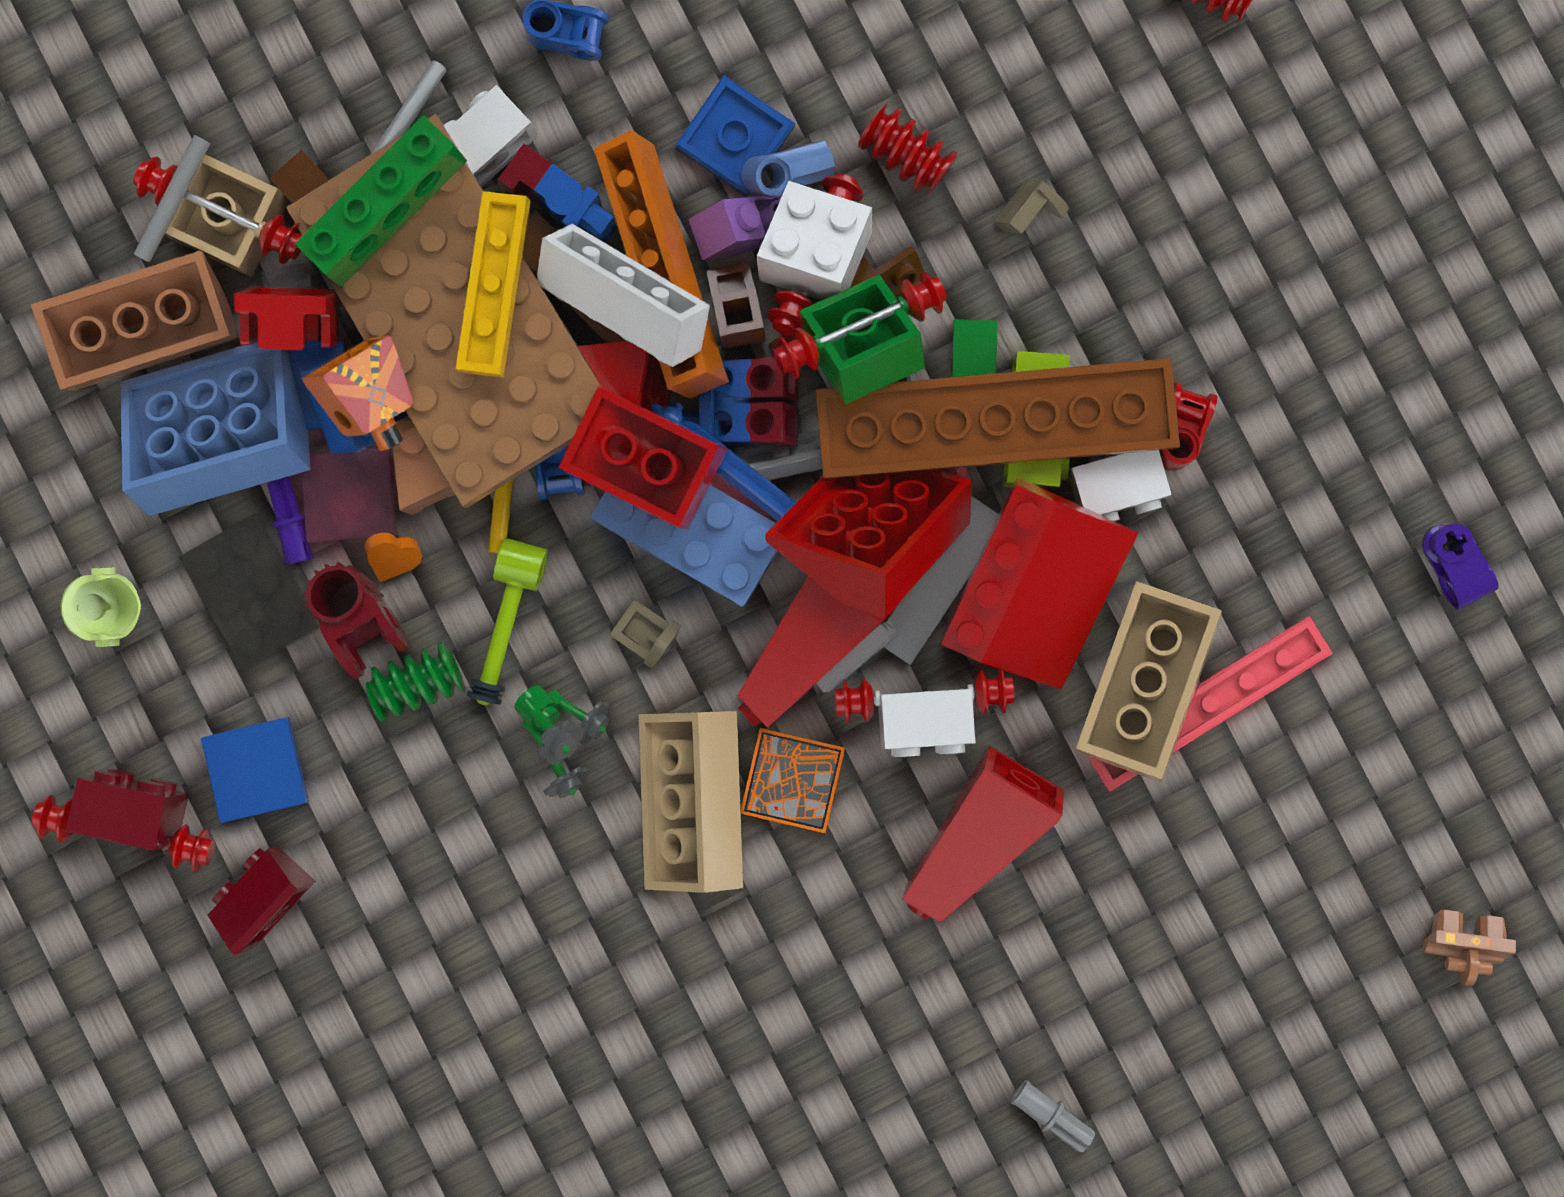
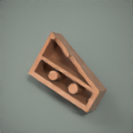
[393,420,455,516]

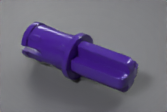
[267,476,314,565]

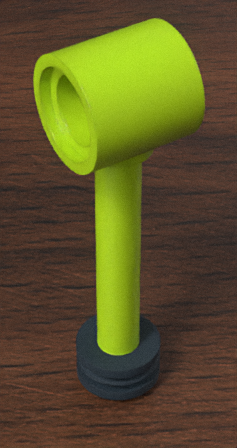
[467,538,548,705]

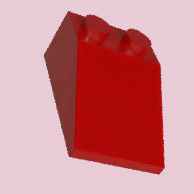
[558,386,728,530]

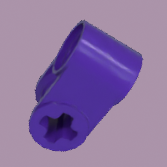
[1422,524,1499,610]

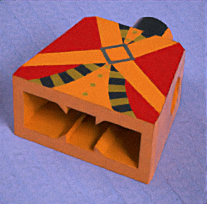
[302,335,413,451]

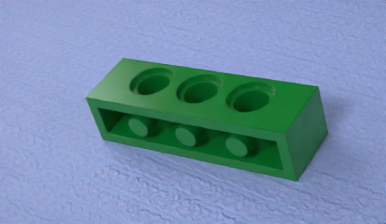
[295,114,467,287]

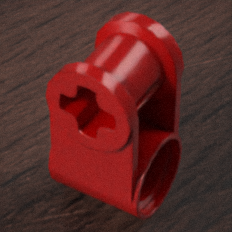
[1159,382,1218,471]

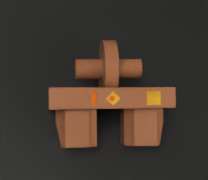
[1423,910,1516,986]

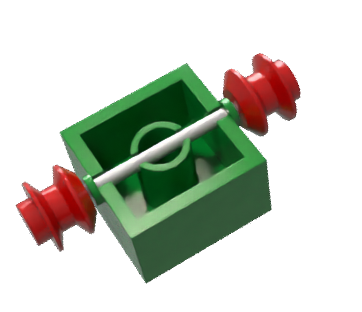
[773,271,947,405]

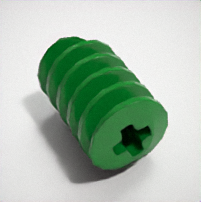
[366,642,466,722]

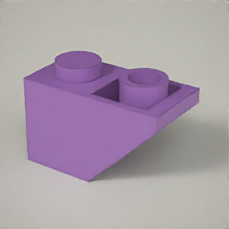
[689,194,783,261]

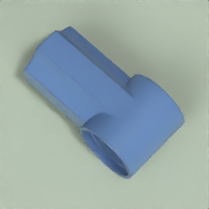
[741,140,835,196]

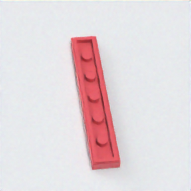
[1087,616,1333,791]

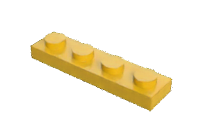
[455,191,530,378]

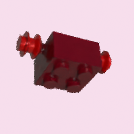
[31,769,215,873]

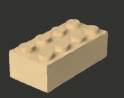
[1076,581,1222,783]

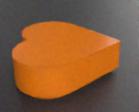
[364,532,422,583]

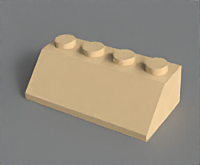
[639,711,743,893]

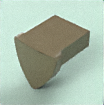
[994,178,1069,234]
[610,599,681,669]

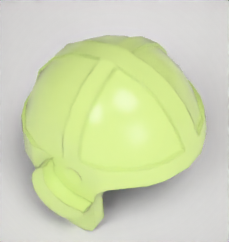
[60,567,141,647]

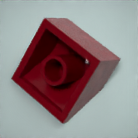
[207,846,316,956]

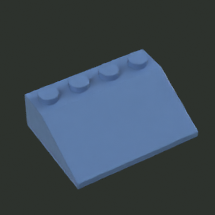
[120,342,311,516]

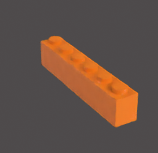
[594,130,729,399]

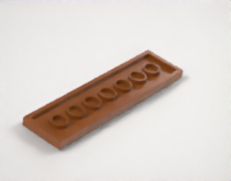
[816,358,1180,480]

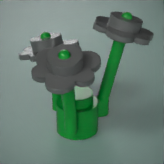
[514,685,610,798]

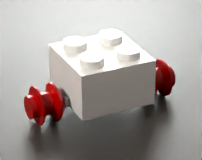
[757,173,872,337]
[835,669,1014,757]

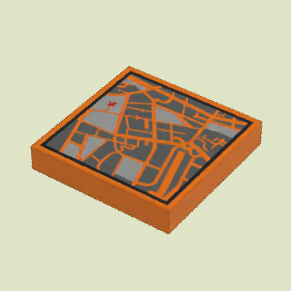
[740,728,845,833]

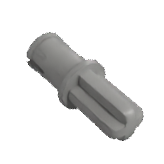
[1010,1080,1095,1153]

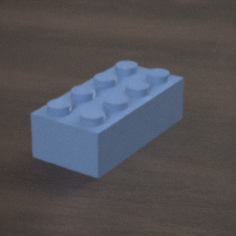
[590,485,778,609]

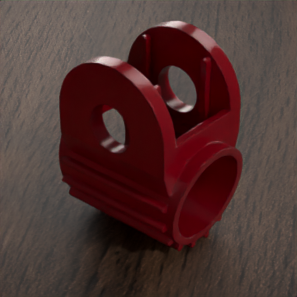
[303,562,410,680]

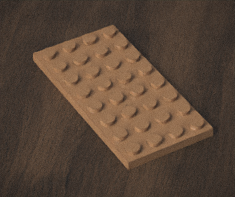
[286,114,603,508]

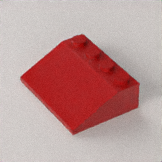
[765,470,972,619]
[941,477,1138,690]

